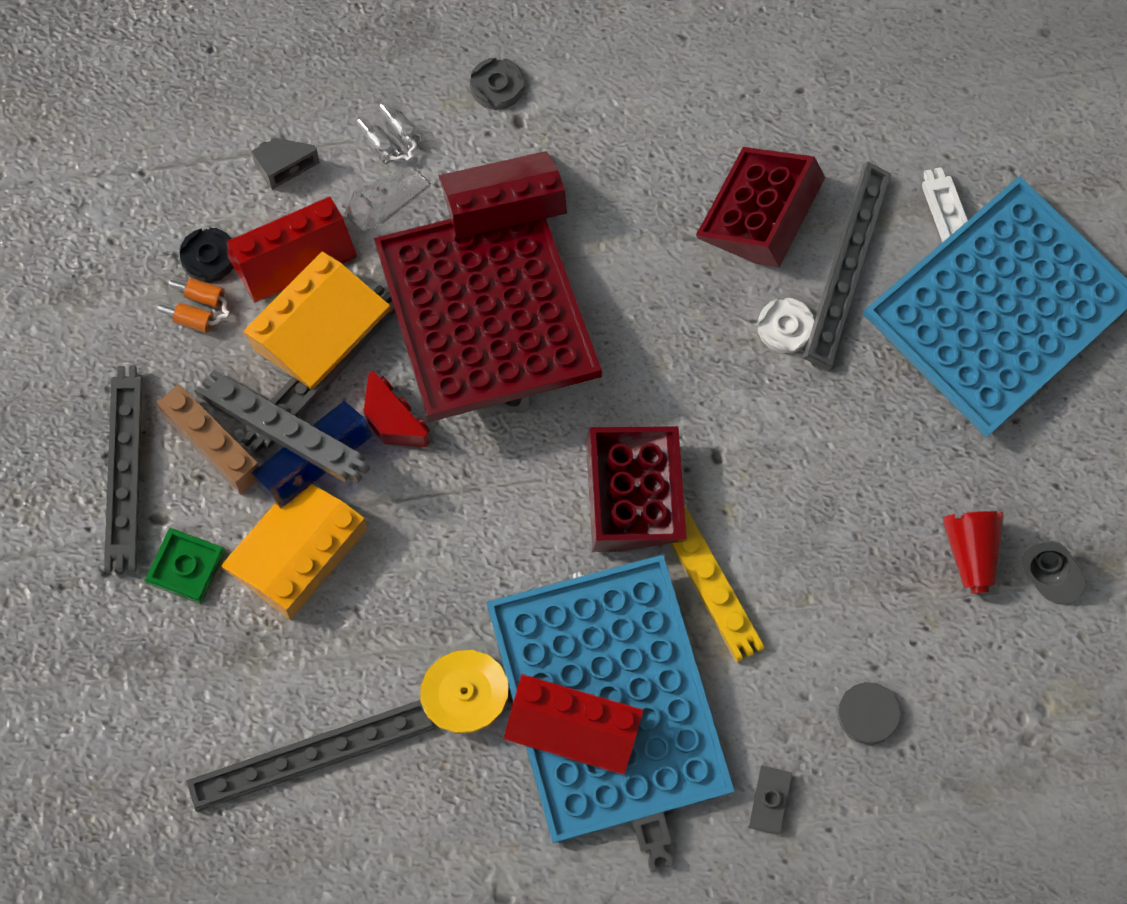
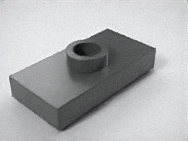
[748,765,792,835]

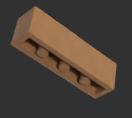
[157,384,262,494]

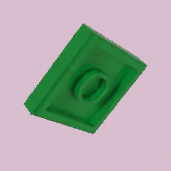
[144,527,226,604]

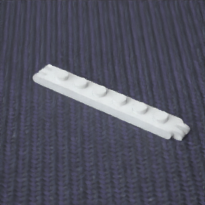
[922,167,968,242]

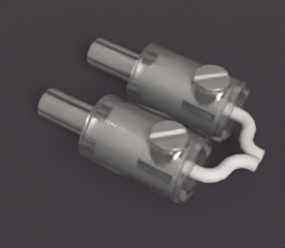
[357,103,422,164]

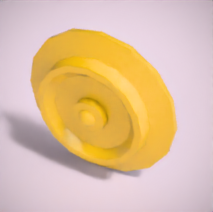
[420,650,508,734]

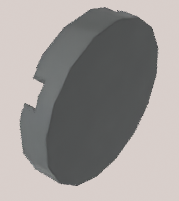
[470,58,524,110]
[838,682,900,745]

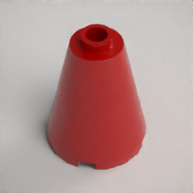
[942,511,1004,594]

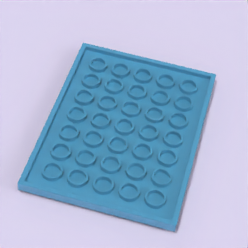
[863,176,1127,438]
[486,555,735,844]

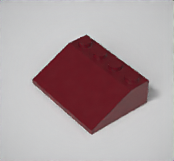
[696,147,826,267]
[438,151,567,239]
[586,426,687,552]

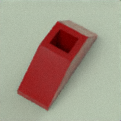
[363,371,430,447]

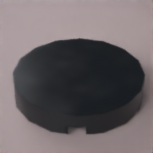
[179,227,234,282]

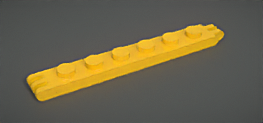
[671,505,765,663]

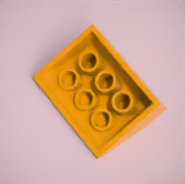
[243,252,392,390]
[221,476,367,621]

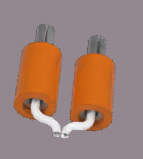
[157,278,230,333]

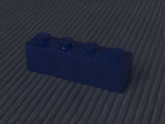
[251,400,374,509]

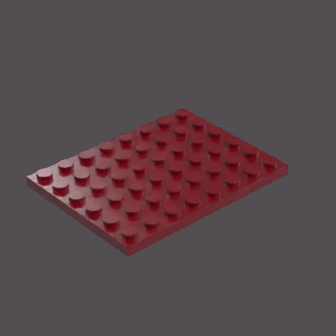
[374,219,602,422]

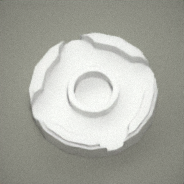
[758,298,814,354]

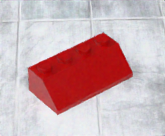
[227,196,357,303]
[503,674,643,775]

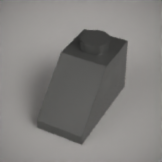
[251,138,320,190]

